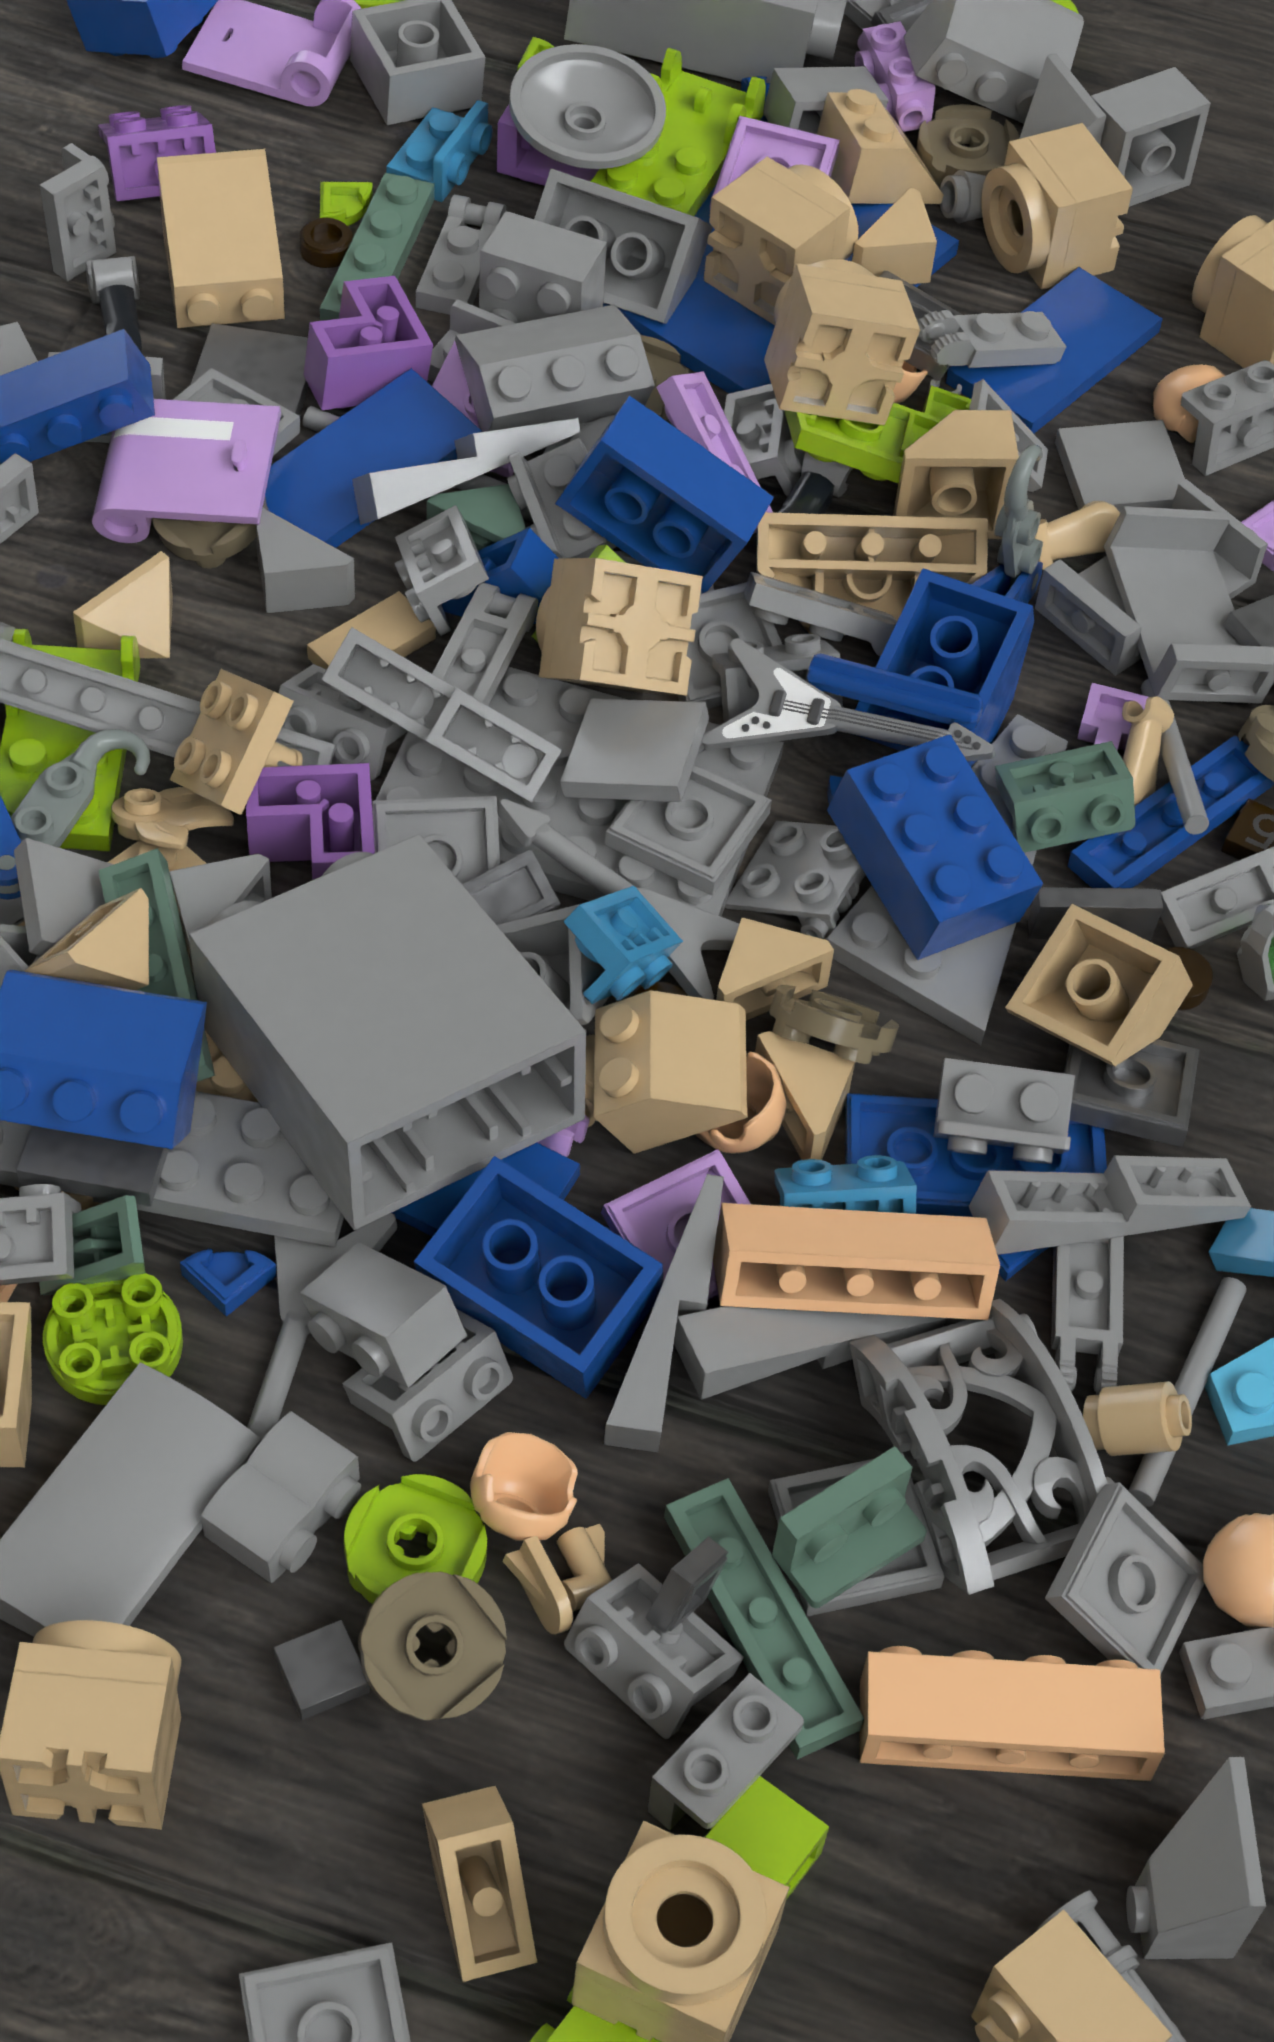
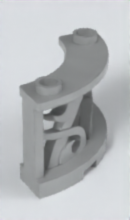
[849,1299,1114,1595]

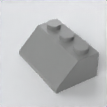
[904,0,1084,124]
[534,168,713,324]
[455,304,655,432]

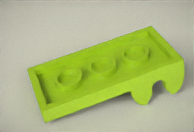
[590,48,766,216]
[0,628,141,851]

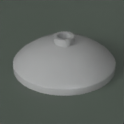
[509,44,666,169]

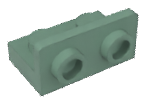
[995,741,1135,853]
[772,1446,927,1608]

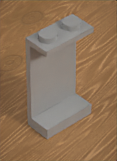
[1035,479,1268,676]
[1104,506,1274,703]

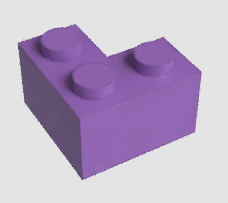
[303,276,433,410]
[246,763,375,880]

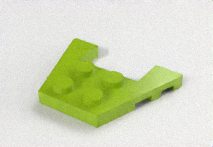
[784,385,971,484]

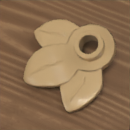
[111,787,234,849]

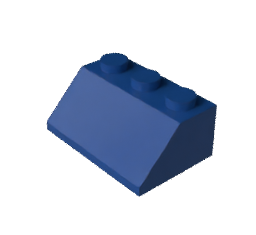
[0,969,207,1149]

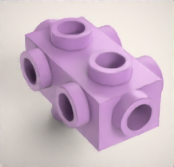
[855,21,936,132]

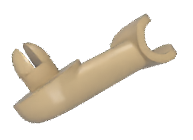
[1035,501,1120,570]
[1122,696,1174,806]

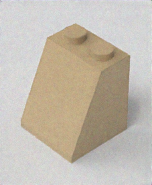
[157,149,285,328]

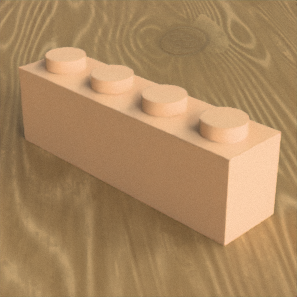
[713,1203,1000,1320]
[860,1646,1165,1781]

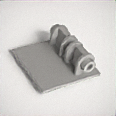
[725,821,866,939]

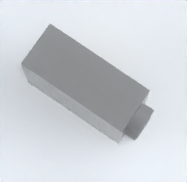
[564,0,847,83]
[189,834,586,1230]

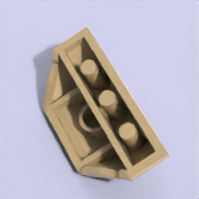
[756,512,988,635]

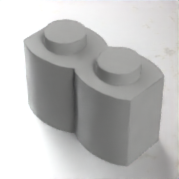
[201,1411,361,1583]

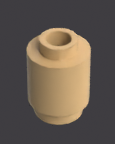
[1083,1381,1192,1456]

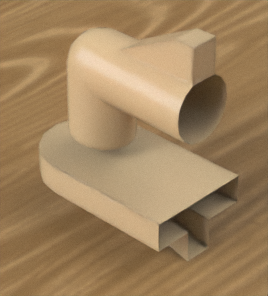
[503,1524,612,1635]

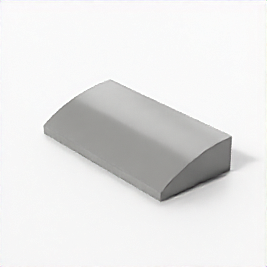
[0,1362,262,1637]

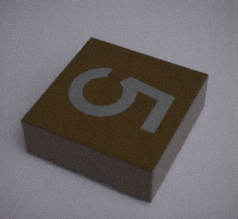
[1221,799,1274,860]

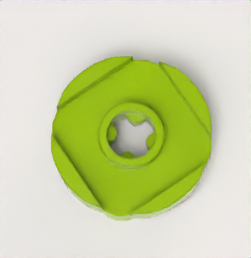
[344,1474,487,1604]

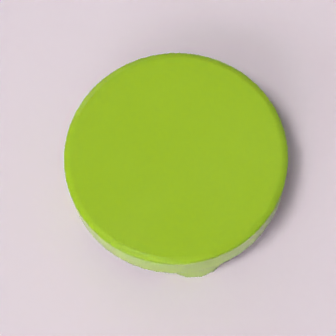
[43,1273,183,1405]

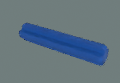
[807,653,983,730]

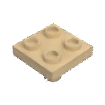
[170,669,303,815]

